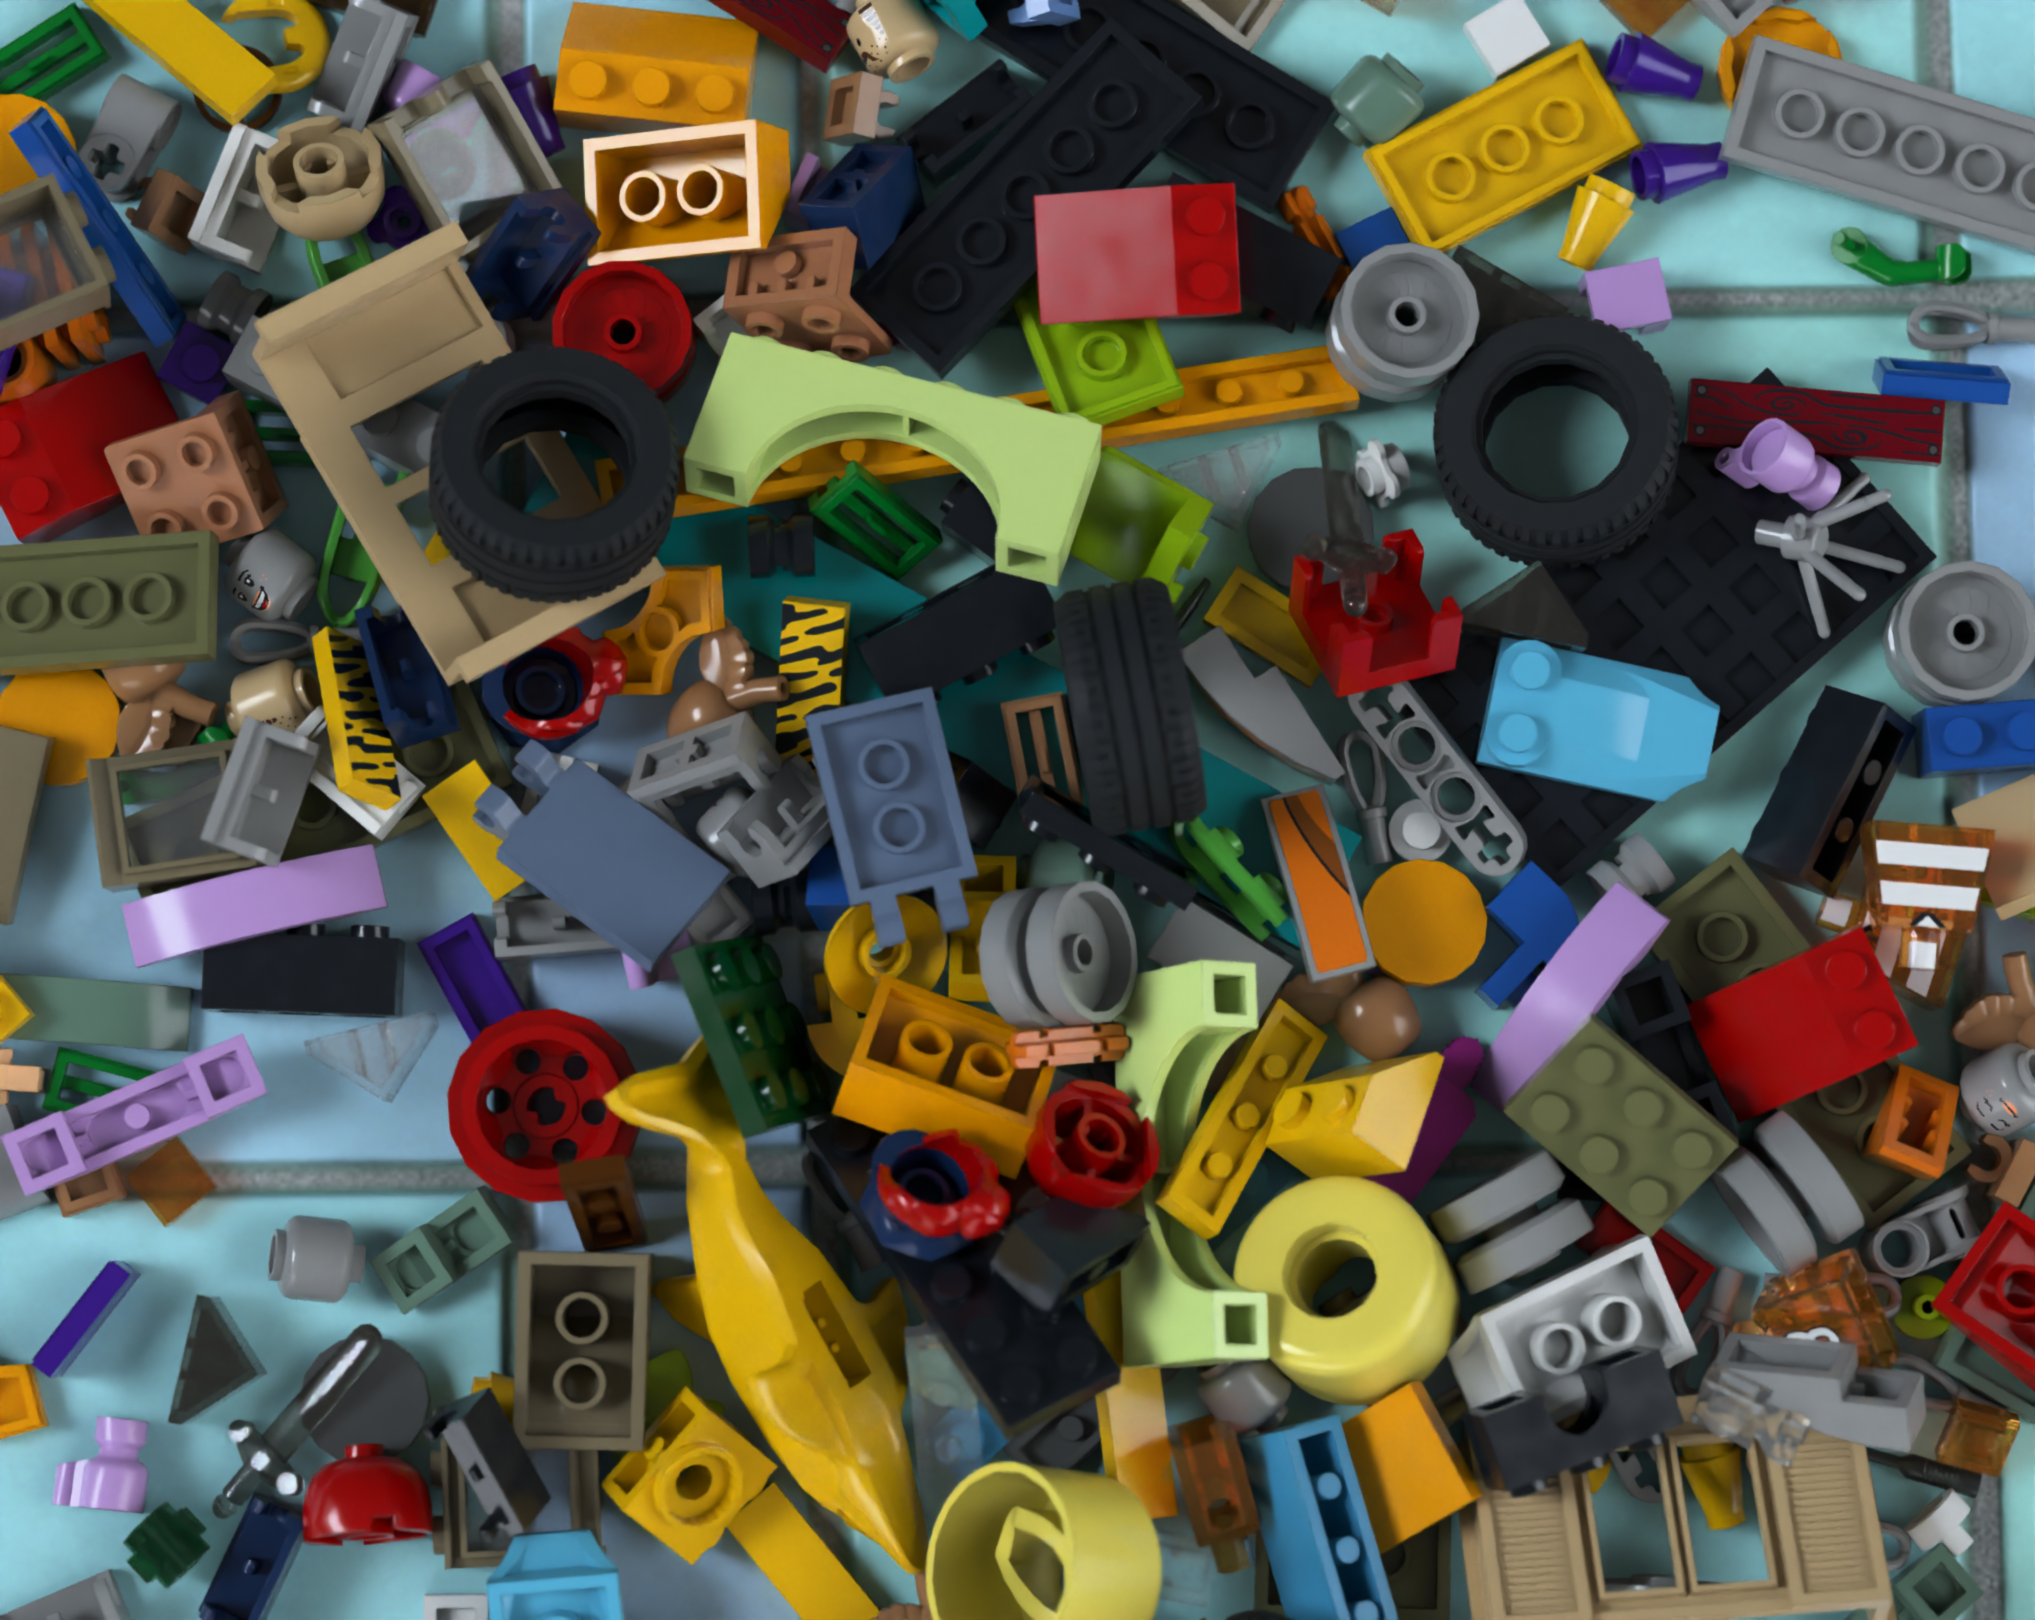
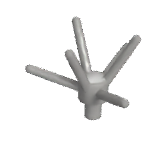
[1754,472,1906,638]

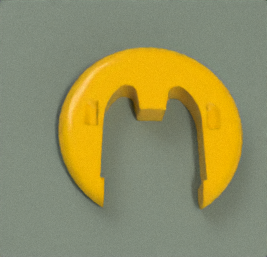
[221,0,331,94]

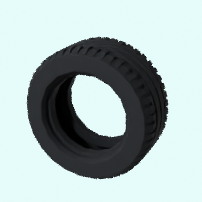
[1433,313,1679,569]
[429,347,680,603]
[1053,577,1207,836]

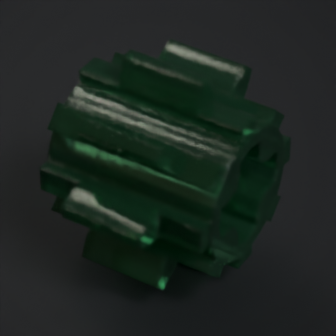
[123,1502,211,1589]

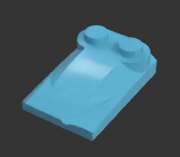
[1474,637,1720,803]
[486,1528,624,1620]

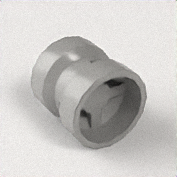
[1585,833,1676,898]

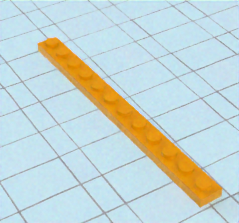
[594,345,1360,518]

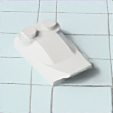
[1447,1234,1698,1424]

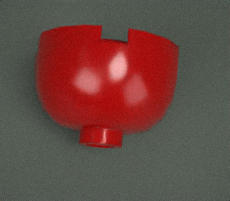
[1025,1080,1160,1209]
[302,1444,433,1546]

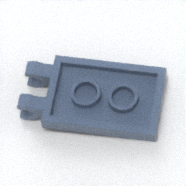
[805,686,978,949]
[472,739,731,973]

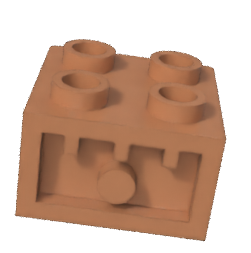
[722,226,893,363]
[104,390,289,544]

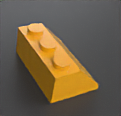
[553,2,760,134]
[583,119,791,267]
[832,974,1056,1180]

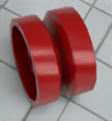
[552,261,696,404]

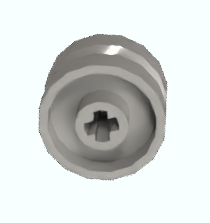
[1324,242,1480,403]
[1882,560,2035,707]
[979,881,1138,1030]
[1710,1110,1865,1278]
[1426,1149,1595,1295]

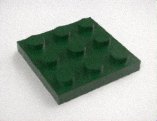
[670,935,832,1139]

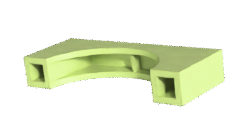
[683,332,1102,587]
[1114,960,1269,1368]

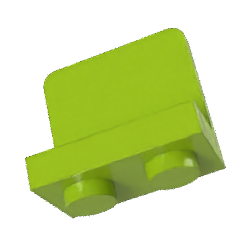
[1069,446,1215,608]

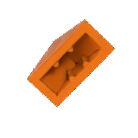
[1862,1063,1960,1180]

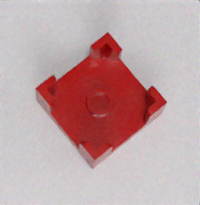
[1288,528,1463,698]

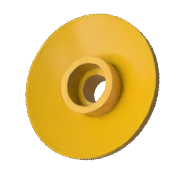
[824,894,948,1014]

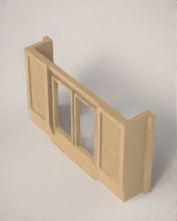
[251,221,666,686]
[1454,1392,1897,1620]

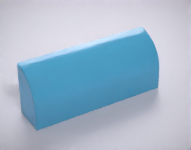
[1234,1414,1399,1620]

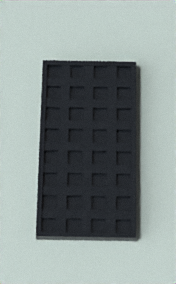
[1386,367,1937,887]

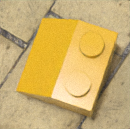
[1265,1051,1444,1179]

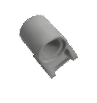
[78,74,183,203]
[1859,1183,1981,1278]

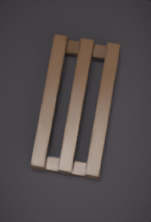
[1000,691,1086,831]

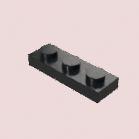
[1018,775,1199,911]

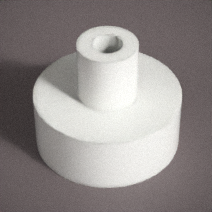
[1904,1488,1974,1557]

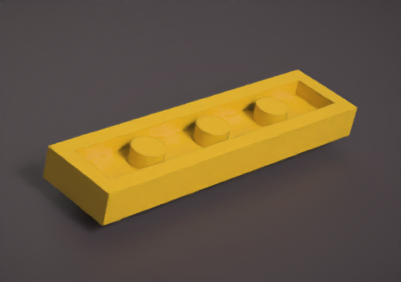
[1155,998,1328,1241]

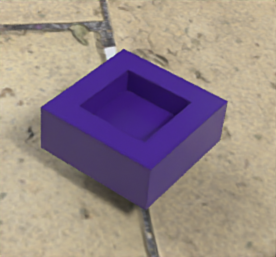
[156,320,235,405]

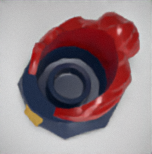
[480,626,629,753]
[859,1128,1010,1262]

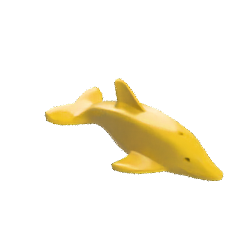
[604,1035,929,1574]

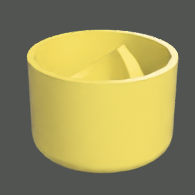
[1234,1176,1461,1406]
[926,1461,1162,1620]

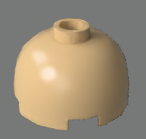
[255,116,385,242]

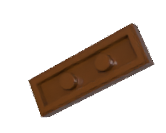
[558,1154,649,1252]

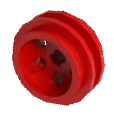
[447,1009,641,1203]

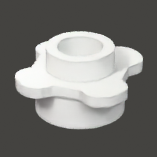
[1355,439,1410,508]

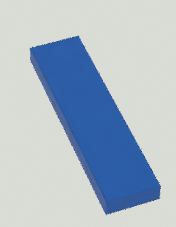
[9,106,187,347]

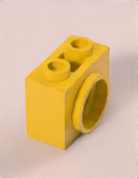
[600,1386,778,1565]

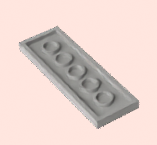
[1718,34,2035,255]

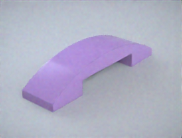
[122,844,388,968]
[1469,882,1671,1126]
[0,1033,268,1197]

